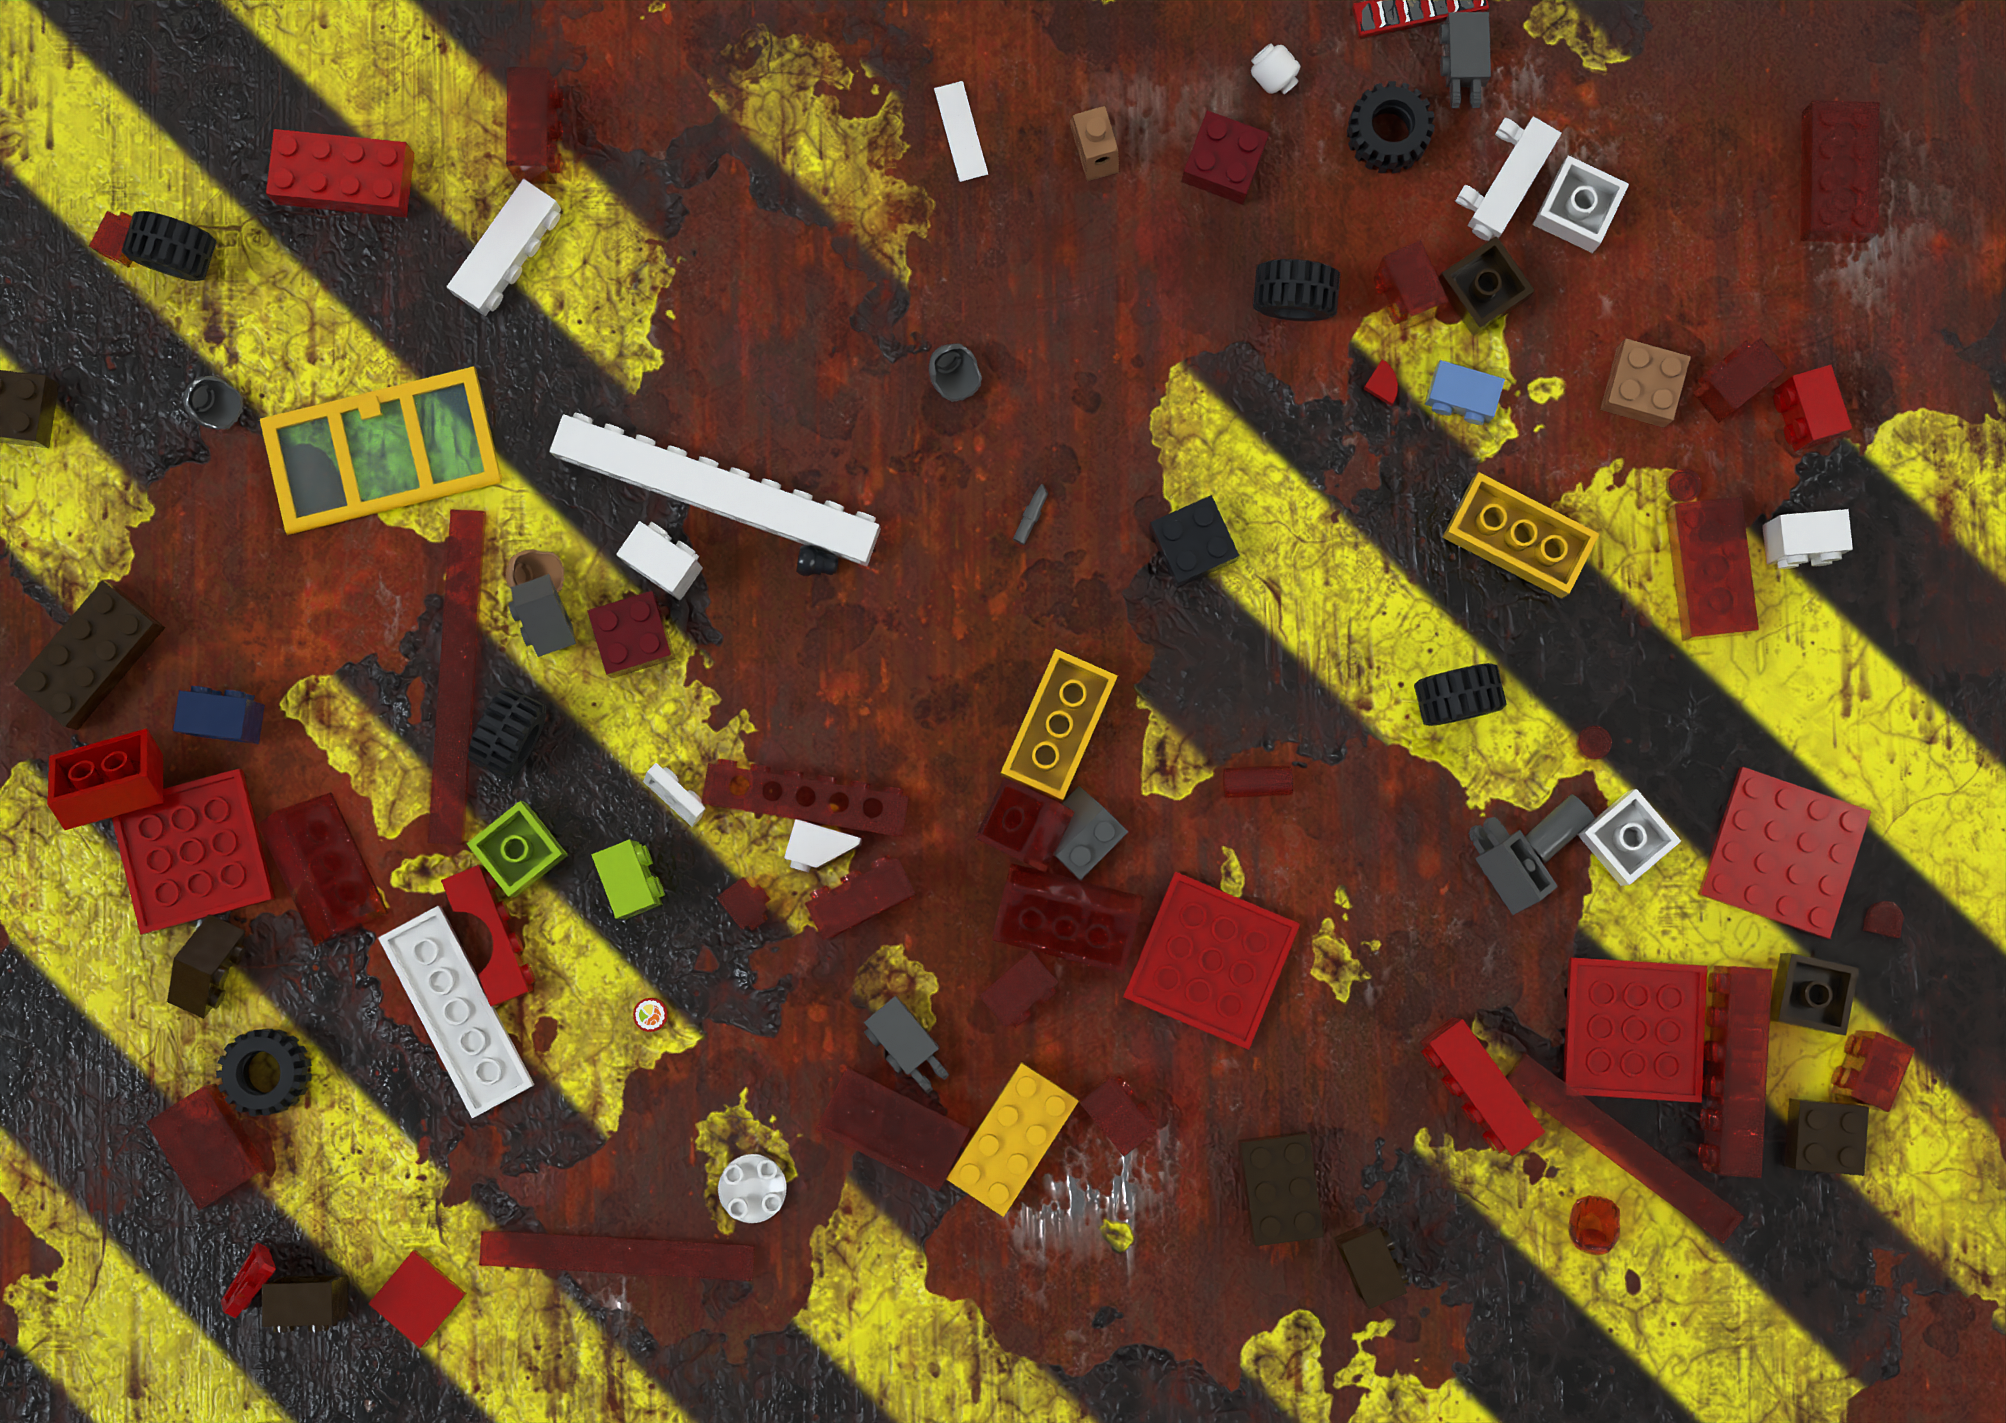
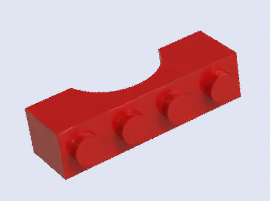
[441,865,536,1007]

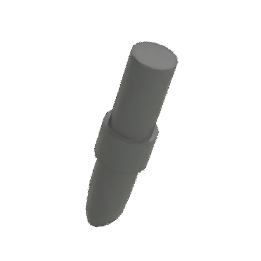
[1013,484,1048,545]

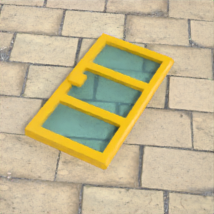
[260,366,502,535]

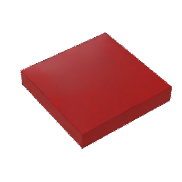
[368,1250,467,1348]

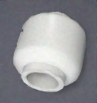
[1251,43,1300,94]

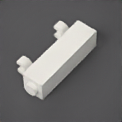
[1455,116,1562,241]

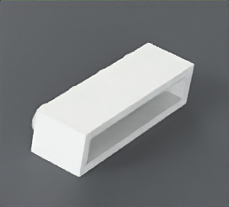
[447,179,561,316]

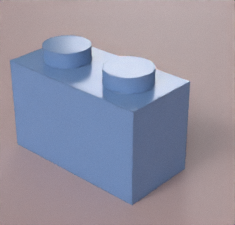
[1425,360,1505,425]

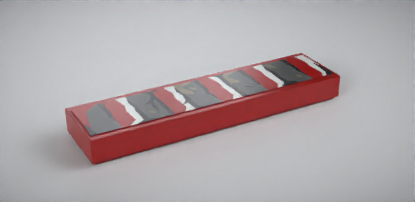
[1352,0,1489,39]

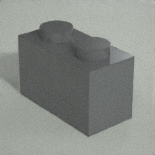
[508,574,576,657]

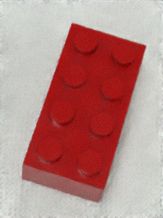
[266,129,415,218]
[1419,1017,1545,1157]

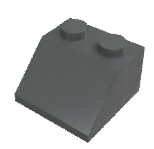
[1032,786,1128,881]

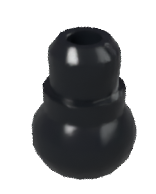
[796,545,838,576]

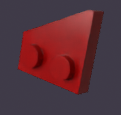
[221,1242,276,1318]

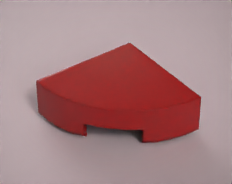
[1363,359,1398,406]

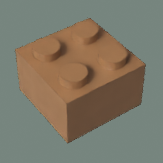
[1600,338,1691,428]

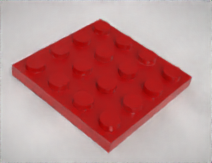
[1698,767,1871,939]
[111,768,275,935]
[1123,872,1300,1050]
[1563,957,1707,1103]

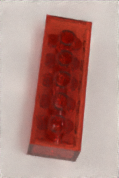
[1698,966,1772,1178]

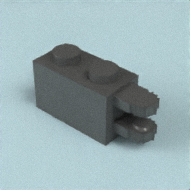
[1439,12,1491,108]
[1468,817,1558,915]
[864,995,949,1094]

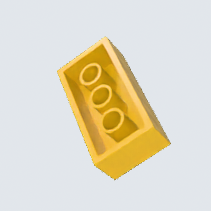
[1442,472,1600,599]
[1001,649,1118,802]
[946,1062,1079,1217]

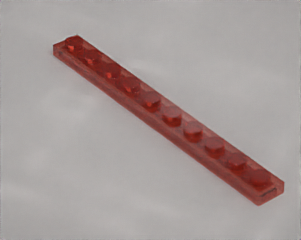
[428,509,486,845]

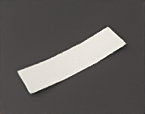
[934,81,988,182]

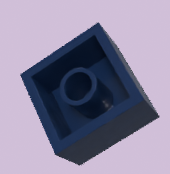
[173,686,265,744]

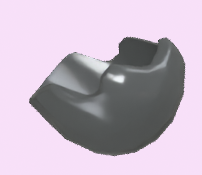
[928,343,982,402]
[183,376,243,430]

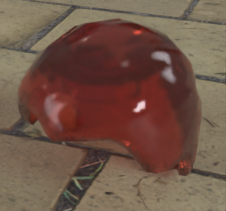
[1568,1195,1620,1256]

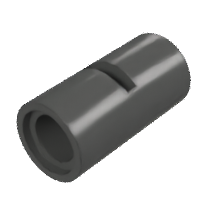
[1525,794,1595,864]

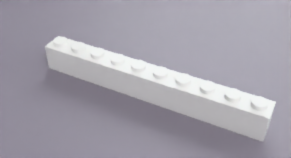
[549,413,881,566]

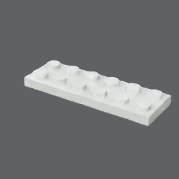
[378,906,535,1118]

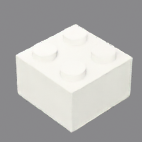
[1533,155,1629,253]
[1762,509,1853,569]
[616,521,703,601]
[1577,789,1681,886]

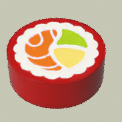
[633,998,668,1032]

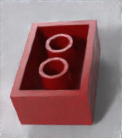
[47,728,163,830]

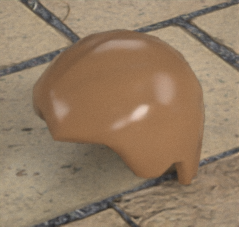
[506,549,565,592]

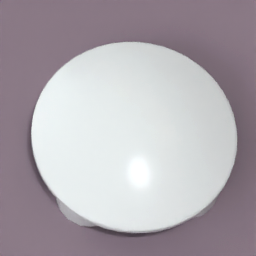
[718,1154,787,1223]

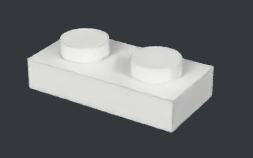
[643,763,706,827]

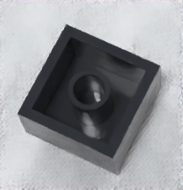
[1148,495,1239,588]

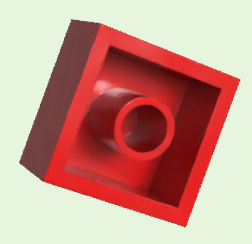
[1773,365,1852,452]

